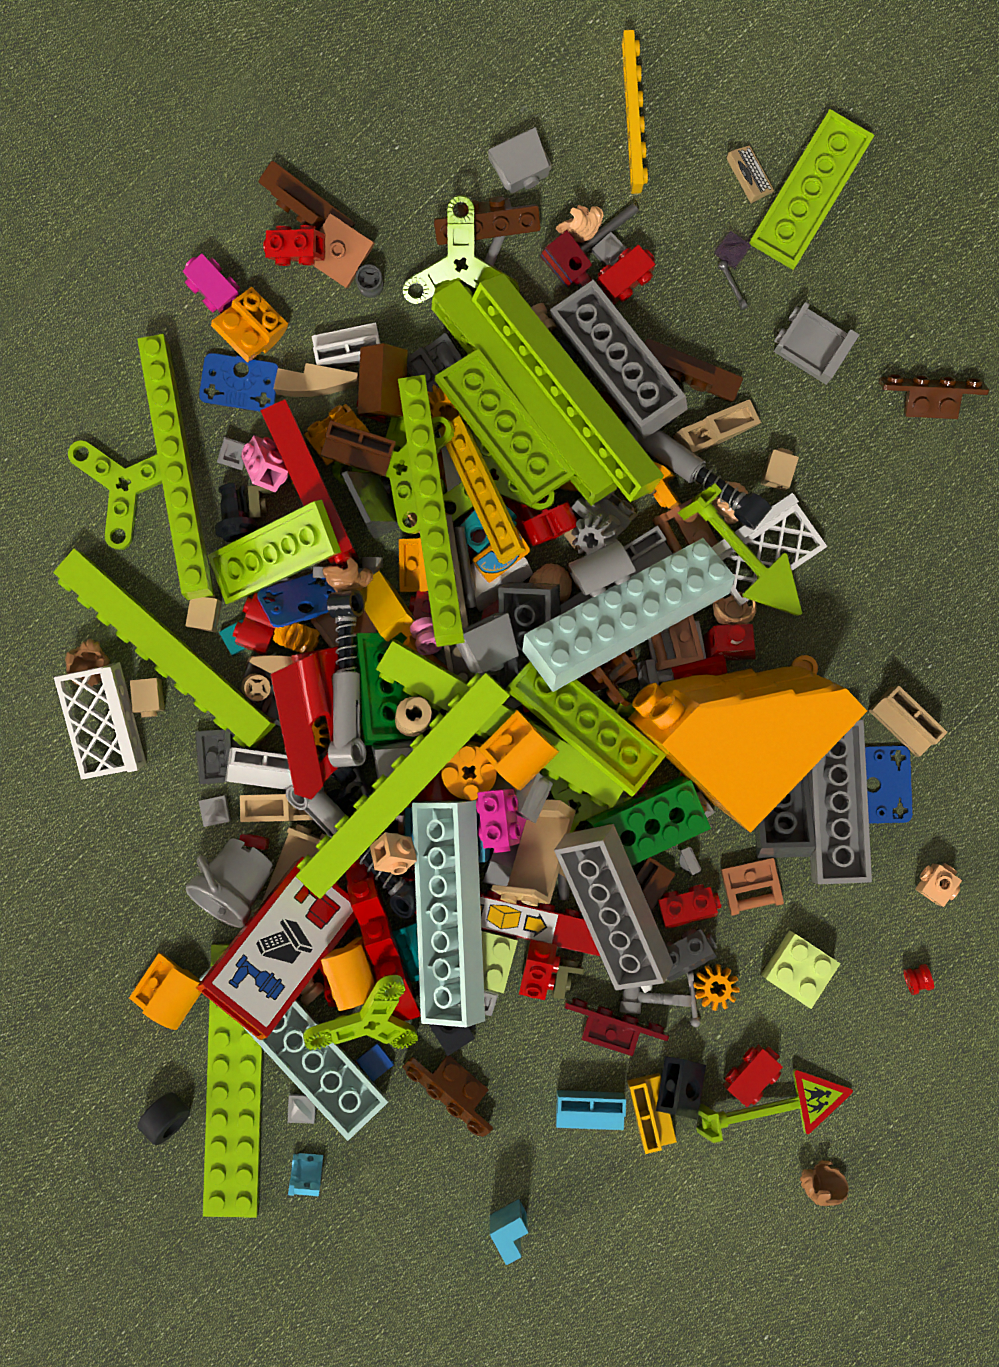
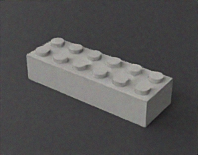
[550,280,688,440]
[808,720,872,884]
[554,824,674,990]

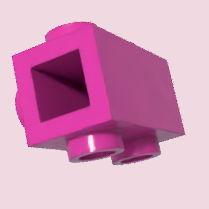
[183,254,240,314]
[476,788,521,853]

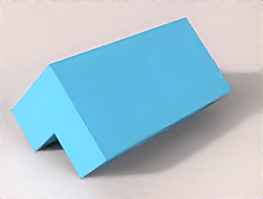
[556,1090,626,1130]
[490,1199,529,1265]

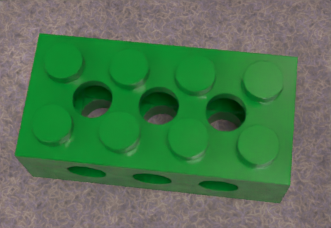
[354,633,417,745]
[586,776,711,866]

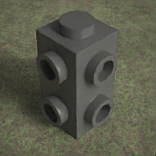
[665,929,718,982]

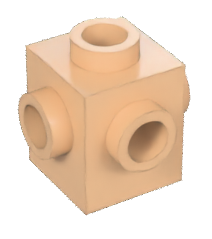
[370,832,417,875]
[915,863,962,907]

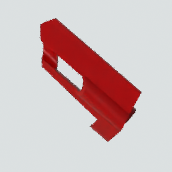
[490,470,577,546]
[270,646,339,800]

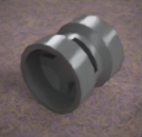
[356,264,384,298]

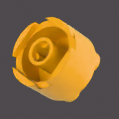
[442,741,497,801]

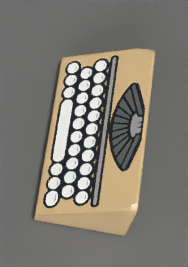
[726,145,774,203]

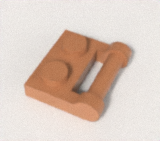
[652,499,718,554]
[651,614,704,671]
[720,858,784,916]

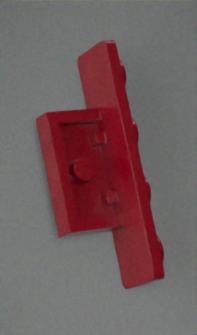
[564,997,669,1056]

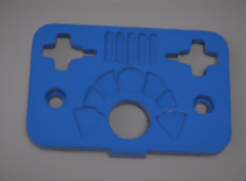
[199,353,279,412]
[257,574,336,628]
[865,746,913,824]

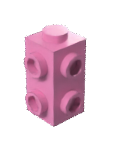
[241,435,288,492]

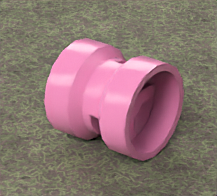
[410,617,443,655]

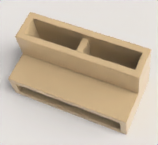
[868,686,948,757]

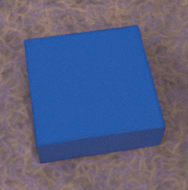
[356,1043,394,1081]

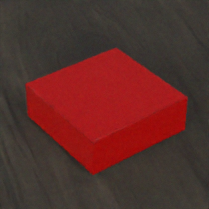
[239,833,270,850]

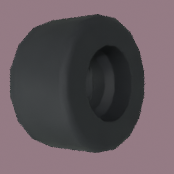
[137,1092,190,1145]

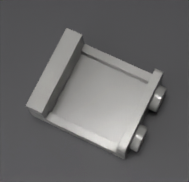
[773,302,859,385]

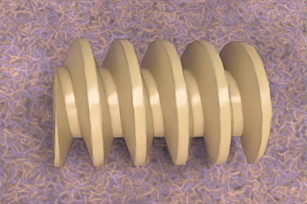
[395,697,432,737]

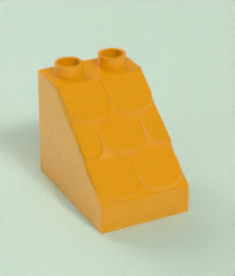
[628,666,867,833]

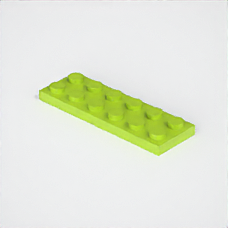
[749,109,875,270]
[434,348,575,506]
[208,500,341,604]
[505,662,666,797]

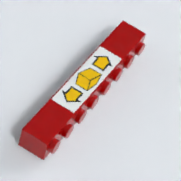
[403,872,601,957]

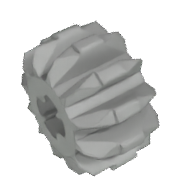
[571,514,618,556]

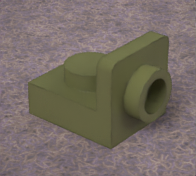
[248,484,277,522]
[551,958,584,999]

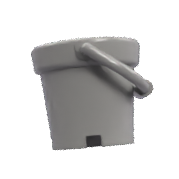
[186,838,273,928]

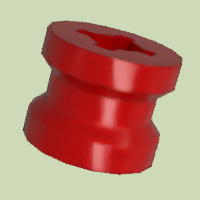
[903,963,934,995]

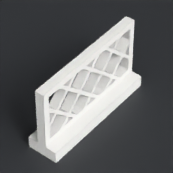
[711,493,827,606]
[54,662,146,780]

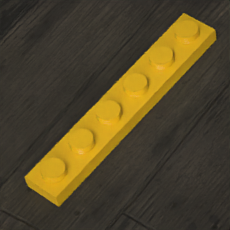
[622,30,648,194]
[439,415,526,564]

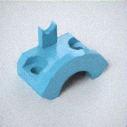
[288,1153,323,1196]

